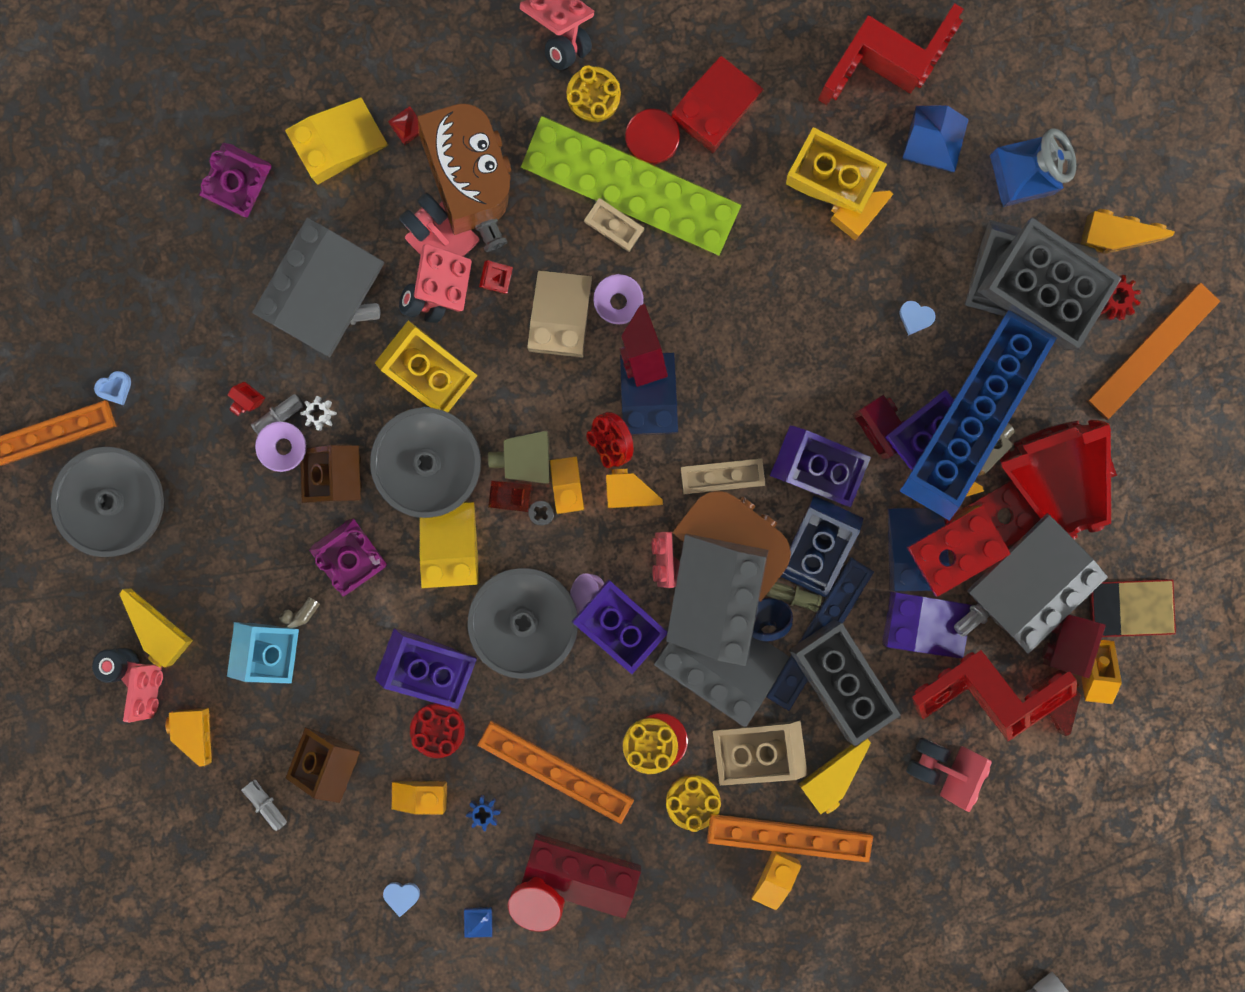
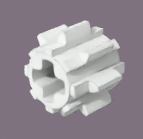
[300,396,337,431]

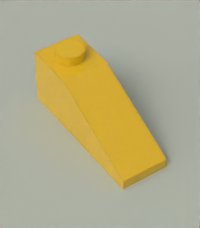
[119,588,193,668]
[798,738,871,814]

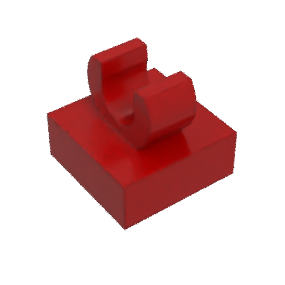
[228,382,265,416]

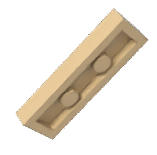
[680,459,765,494]

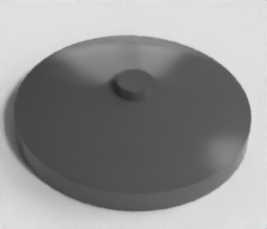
[370,408,481,518]
[51,447,164,557]
[468,568,578,679]

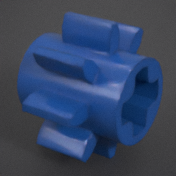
[466,795,501,831]

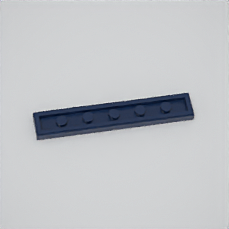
[766,557,874,711]

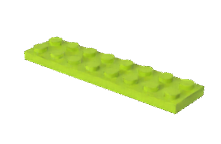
[521,116,742,255]

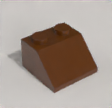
[300,445,361,503]
[285,727,360,803]

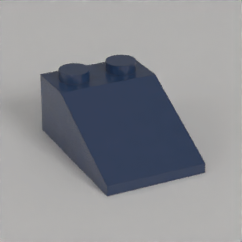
[620,353,678,436]
[780,495,864,598]
[887,508,949,591]

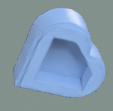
[899,301,935,336]
[94,371,131,405]
[383,882,420,917]

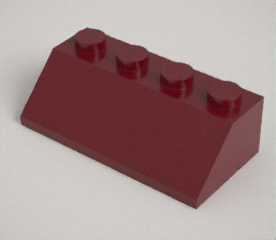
[522,833,641,919]

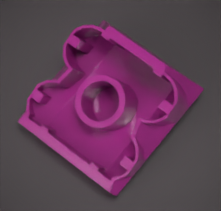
[199,143,272,218]
[309,518,387,596]

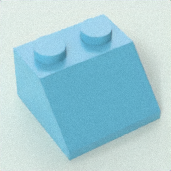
[227,622,299,683]

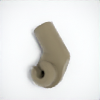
[279,597,320,629]

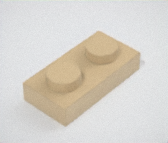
[584,198,644,252]

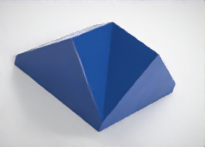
[902,105,969,172]

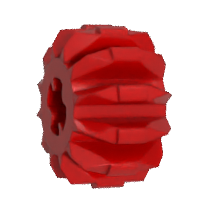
[1100,275,1141,321]

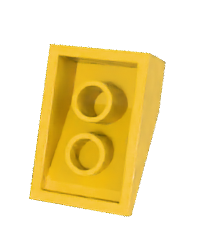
[285,98,388,185]
[786,127,887,213]
[375,320,478,412]
[420,502,480,588]

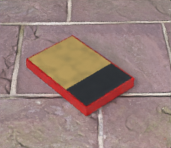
[1089,579,1176,637]

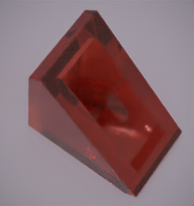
[488,481,533,512]

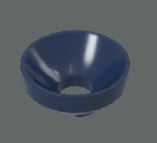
[752,598,793,642]

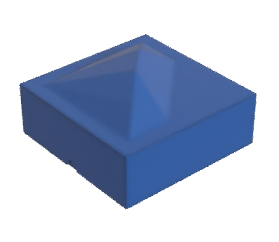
[464,907,493,938]

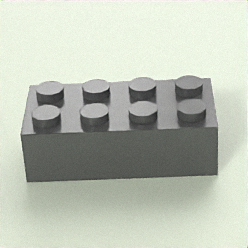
[789,620,900,746]

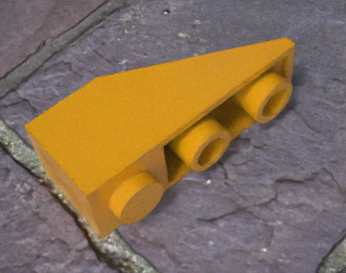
[1080,209,1175,254]

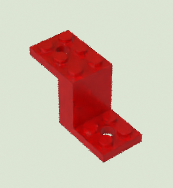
[818,3,964,105]
[907,480,1039,597]
[912,650,1077,742]

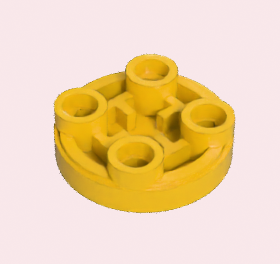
[566,65,621,123]
[623,718,678,774]
[666,774,721,832]

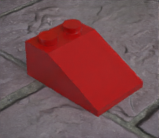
[671,56,764,153]

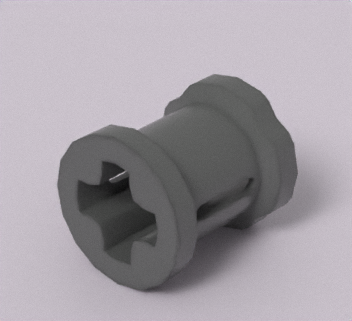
[475,219,507,252]
[529,501,554,525]

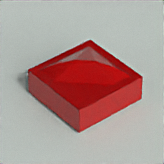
[388,106,419,146]
[479,260,513,294]

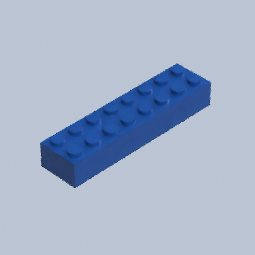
[900,310,1057,520]

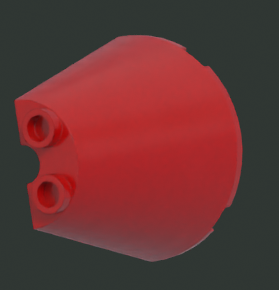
[1000,420,1111,539]

